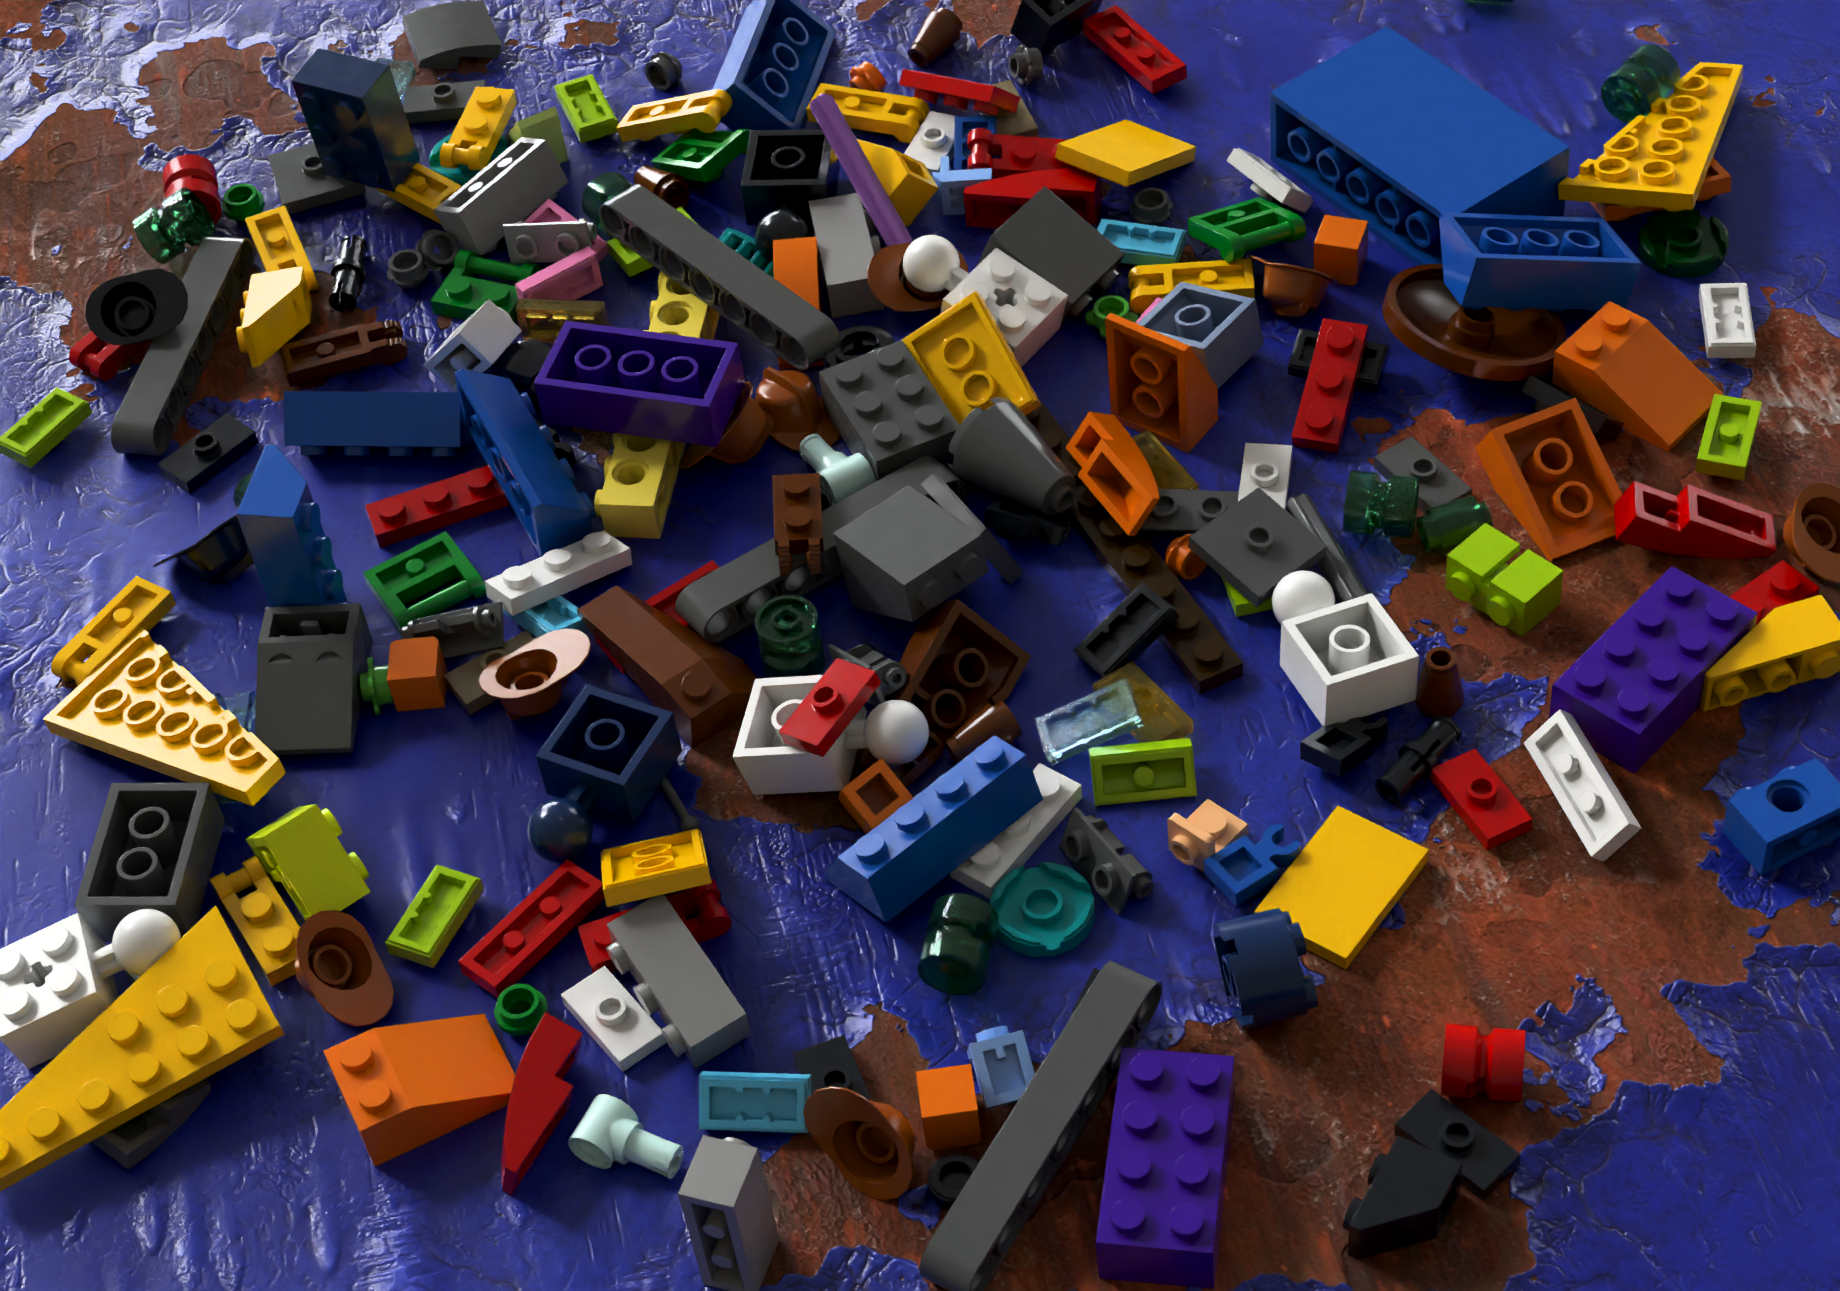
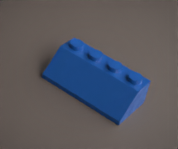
[712,0,836,132]
[1439,212,1642,313]
[454,368,596,557]
[284,391,474,456]
[236,444,352,607]
[824,735,1043,923]

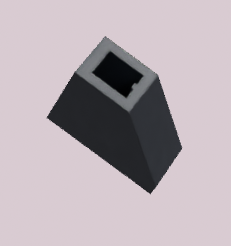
[1343,1136,1462,1260]

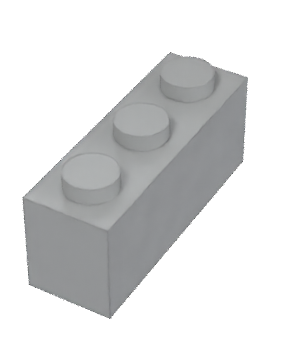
[434,137,569,256]
[808,193,884,318]
[606,894,750,1069]
[678,1135,780,1291]

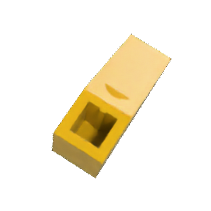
[857,139,939,226]
[237,266,312,368]
[1700,595,1840,712]

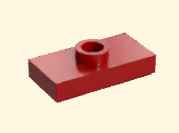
[778,658,881,757]
[1430,749,1533,850]

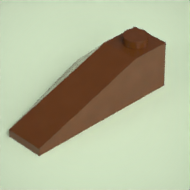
[577,585,759,749]
[859,599,1031,788]

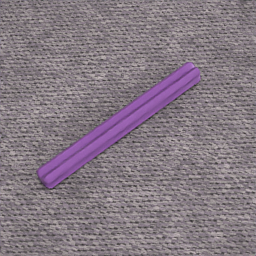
[810,93,913,247]

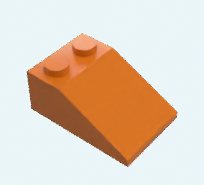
[1552,301,1723,452]
[1105,313,1218,453]
[1475,397,1622,562]
[323,1014,515,1167]

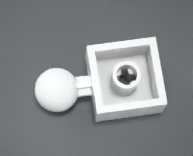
[903,235,1068,367]
[1272,570,1419,726]
[732,675,929,795]
[0,909,181,1069]

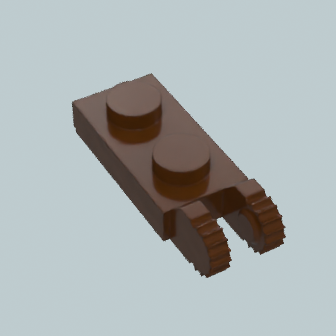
[280,319,409,387]
[772,473,824,576]

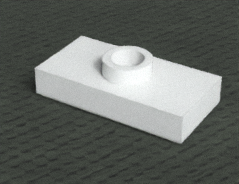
[904,111,954,176]
[1226,148,1314,213]
[1699,283,1756,358]
[1238,443,1292,510]
[561,966,667,1072]

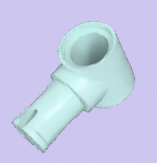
[799,434,876,506]
[568,1094,684,1179]

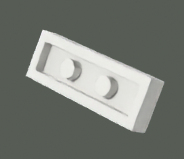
[485,531,632,616]
[1524,709,1641,862]
[950,763,1082,899]

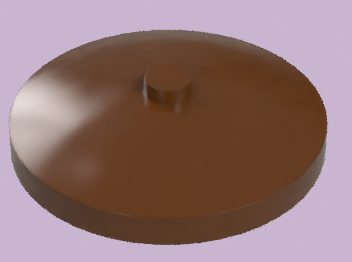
[1382,264,1566,381]

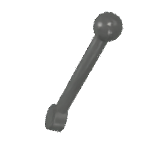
[660,776,700,831]

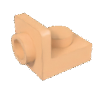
[1167,799,1248,872]

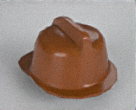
[867,242,968,312]
[1249,255,1338,317]
[754,367,841,452]
[679,381,775,469]
[1783,482,1840,584]
[479,628,591,720]
[294,910,394,1026]
[803,1086,915,1200]

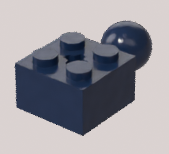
[527,684,682,863]

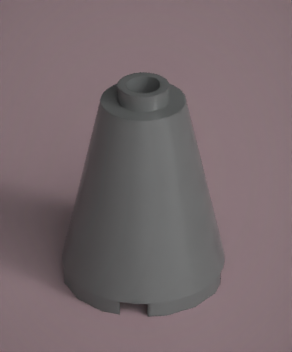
[948,397,1076,516]

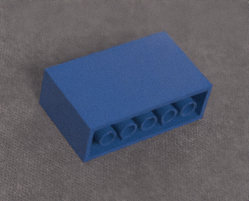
[1270,26,1570,266]

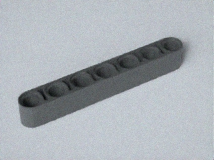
[599,184,841,370]
[111,236,254,456]
[675,455,966,643]
[919,961,1162,1291]

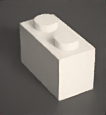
[424,299,522,392]

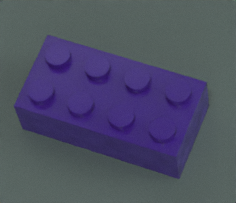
[534,321,745,447]
[1549,566,1758,774]
[1096,1047,1235,1289]

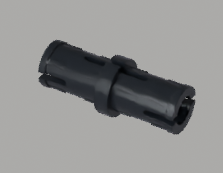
[328,235,368,312]
[1375,715,1462,805]

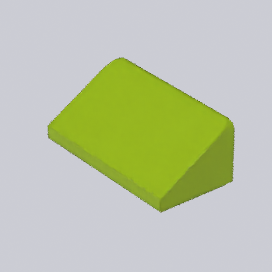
[1089,738,1197,806]

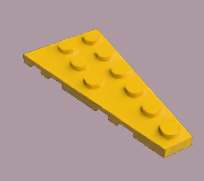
[1558,62,1743,212]
[43,627,286,806]
[0,905,285,1191]

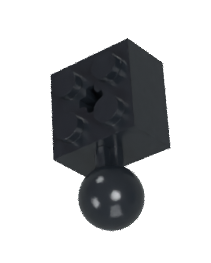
[741,129,840,262]

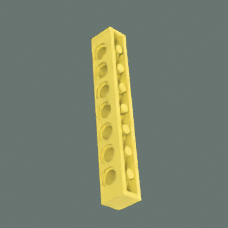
[594,271,720,539]

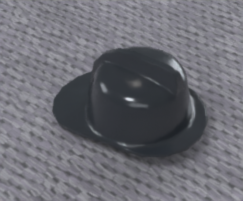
[85,269,188,345]
[153,515,254,584]

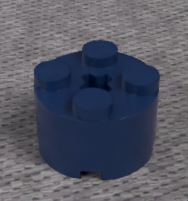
[1213,908,1318,1030]

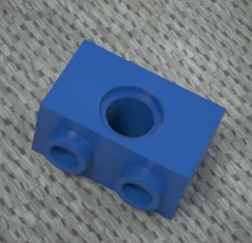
[1723,758,1840,876]

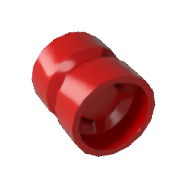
[162,154,222,233]
[1441,1023,1526,1103]

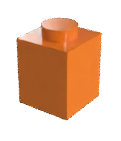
[837,758,913,834]

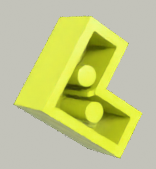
[245,804,371,921]

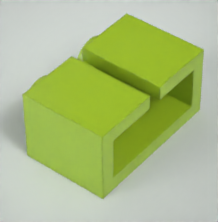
[1445,523,1563,637]

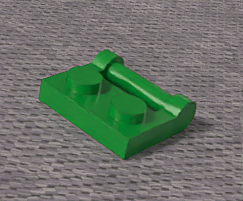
[651,128,751,183]
[1188,197,1306,262]
[431,249,542,323]
[363,531,487,635]

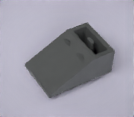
[255,603,373,755]

